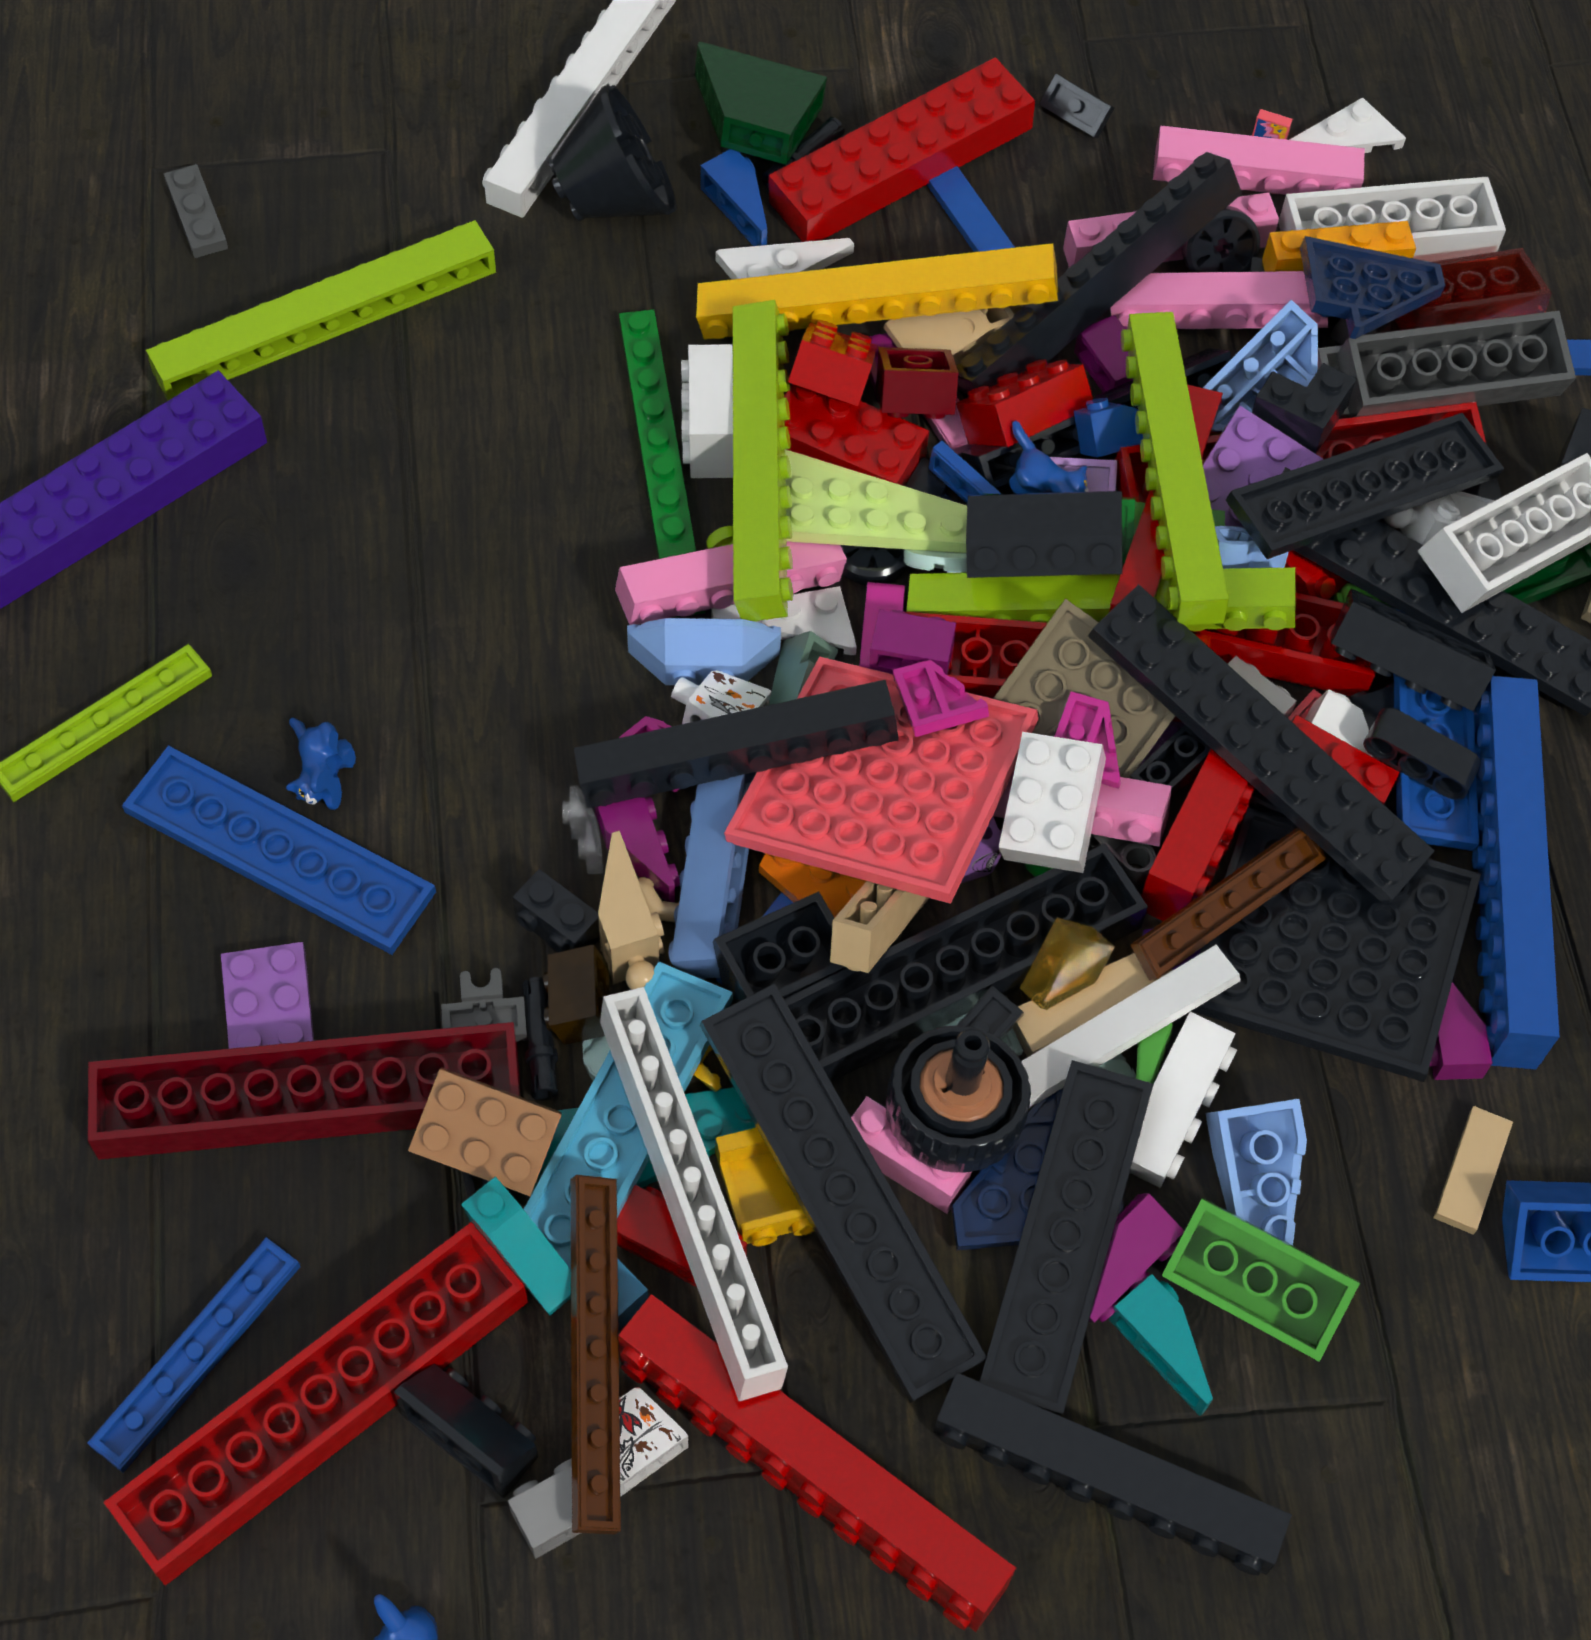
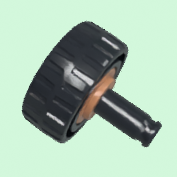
[886,1025,1031,1173]

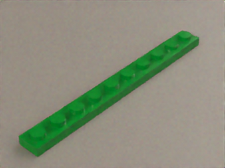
[619,309,705,618]

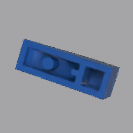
[701,149,767,246]
[1074,398,1143,458]

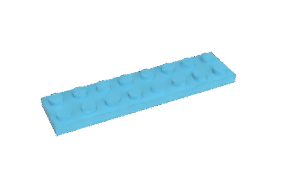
[524,961,733,1269]

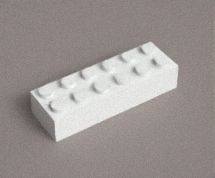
[1278,177,1506,263]
[1418,453,1591,613]

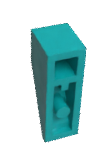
[461,1176,571,1316]
[1109,1274,1213,1416]

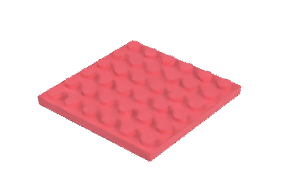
[724,657,1038,904]

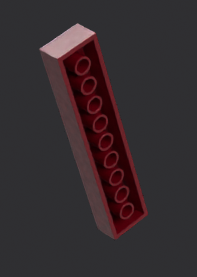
[88,1022,521,1160]

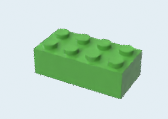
[1162,1198,1360,1362]

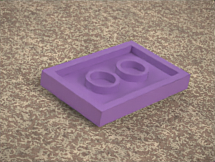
[221,942,314,1049]

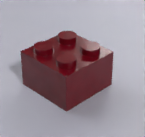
[876,347,959,419]

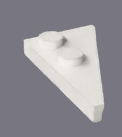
[1290,97,1406,153]
[715,238,854,280]
[711,586,857,655]

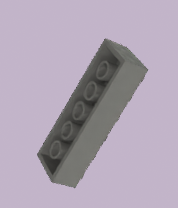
[1336,310,1576,418]

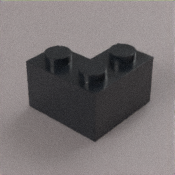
[1252,363,1356,454]

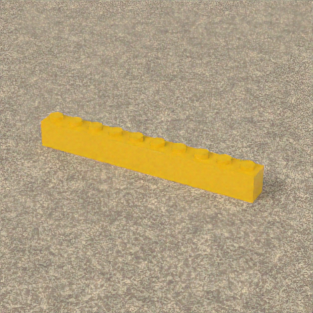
[696,243,1058,339]

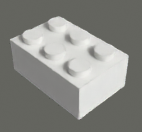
[681,344,733,478]
[999,732,1106,873]

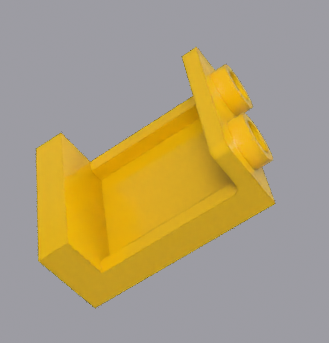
[715,1127,814,1247]

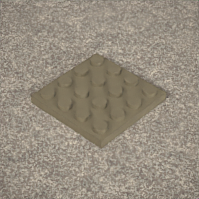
[993,599,1175,778]

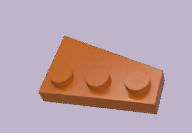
[759,853,866,918]

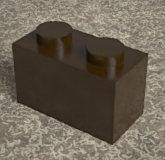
[543,944,609,1045]

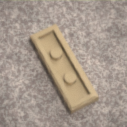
[1433,1106,1513,1235]

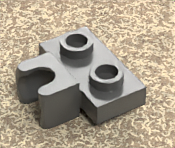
[441,968,528,1042]

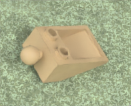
[883,305,1023,366]
[598,831,664,990]

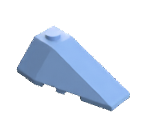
[1205,1099,1307,1246]

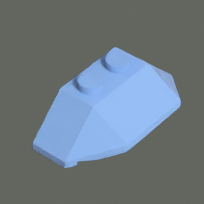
[1203,300,1318,432]
[627,618,781,685]

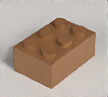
[408,1068,562,1196]

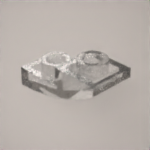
[562,786,603,874]

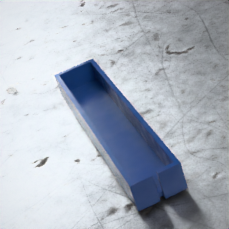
[1472,676,1560,1069]

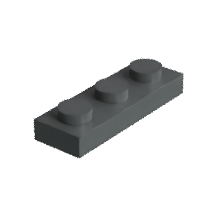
[163,164,228,258]

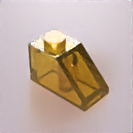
[1020,918,1114,1010]

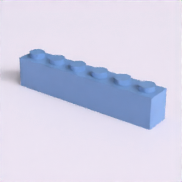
[669,772,757,979]

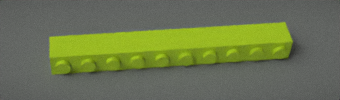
[146,220,496,401]
[733,300,793,621]
[1121,312,1229,626]
[906,567,1296,631]

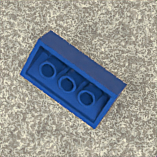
[1502,1180,1591,1282]

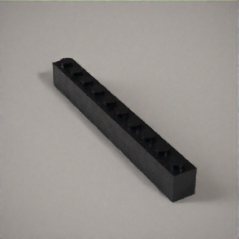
[956,152,1242,399]

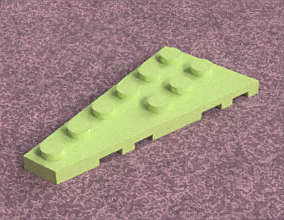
[785,449,967,553]

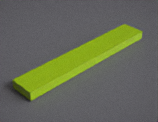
[0,644,212,802]

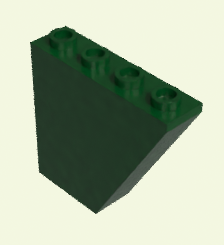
[694,41,827,165]

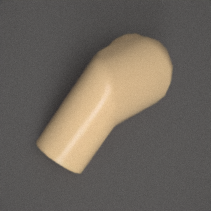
[638,877,679,922]

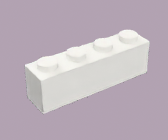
[1129,1012,1237,1188]

